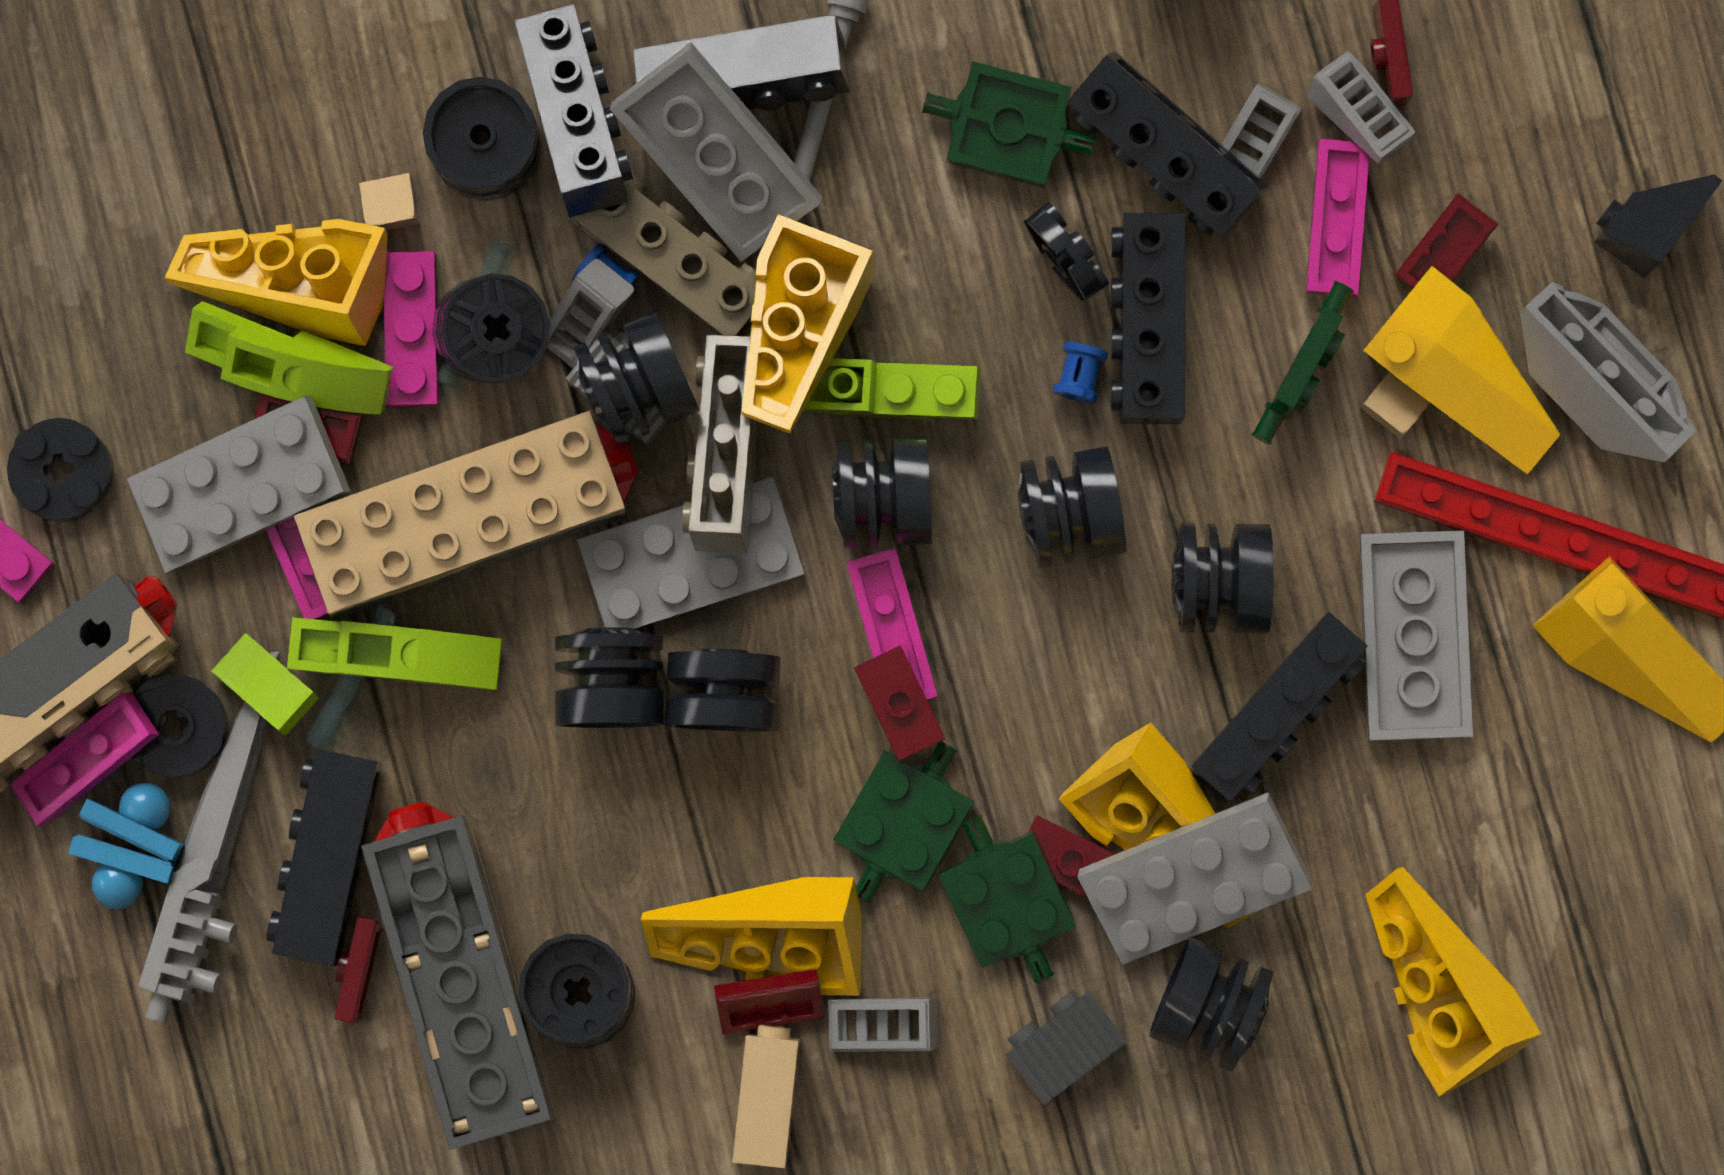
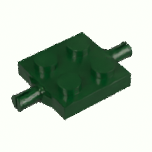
[922,61,1096,189]
[1251,281,1354,445]
[833,742,975,903]
[938,814,1077,983]

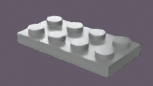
[610,42,822,262]
[127,396,351,573]
[577,477,805,630]
[1359,531,1473,741]
[1077,792,1312,965]

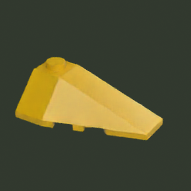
[1532,556,1724,743]
[1365,867,1542,1097]
[640,877,862,996]

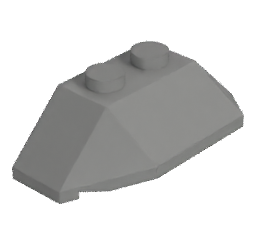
[1520,282,1696,462]

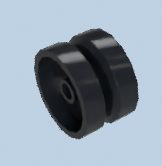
[423,76,542,201]
[665,648,781,732]

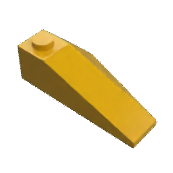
[742,214,875,434]
[165,219,388,346]
[1363,266,1560,475]
[1059,722,1262,928]

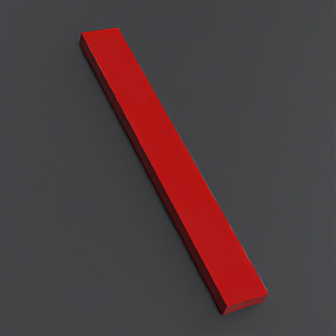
[1373,451,1724,620]

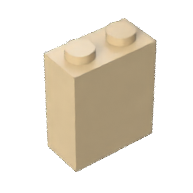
[732,1025,800,1168]

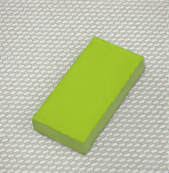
[211,633,320,736]

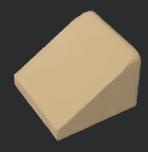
[359,173,420,230]
[1360,371,1430,439]

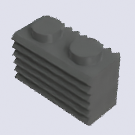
[1005,990,1127,1105]

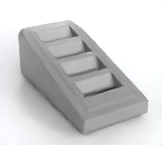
[1307,51,1416,164]
[1222,83,1303,179]
[547,259,634,368]
[828,997,939,1052]

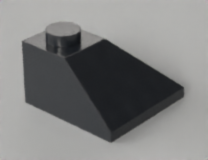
[1594,174,1723,278]

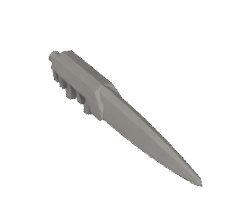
[138,651,280,1024]

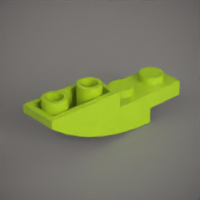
[185,301,394,415]
[803,358,981,421]
[287,617,503,691]

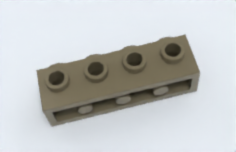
[570,176,756,336]
[682,335,758,553]

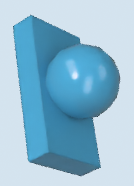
[79,782,184,863]
[68,834,177,910]

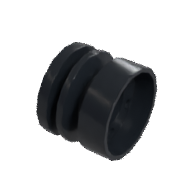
[432,273,550,383]
[573,311,700,447]
[832,436,932,548]
[1017,446,1127,568]
[1171,523,1273,633]
[555,627,664,728]
[519,933,636,1049]
[1148,937,1273,1072]

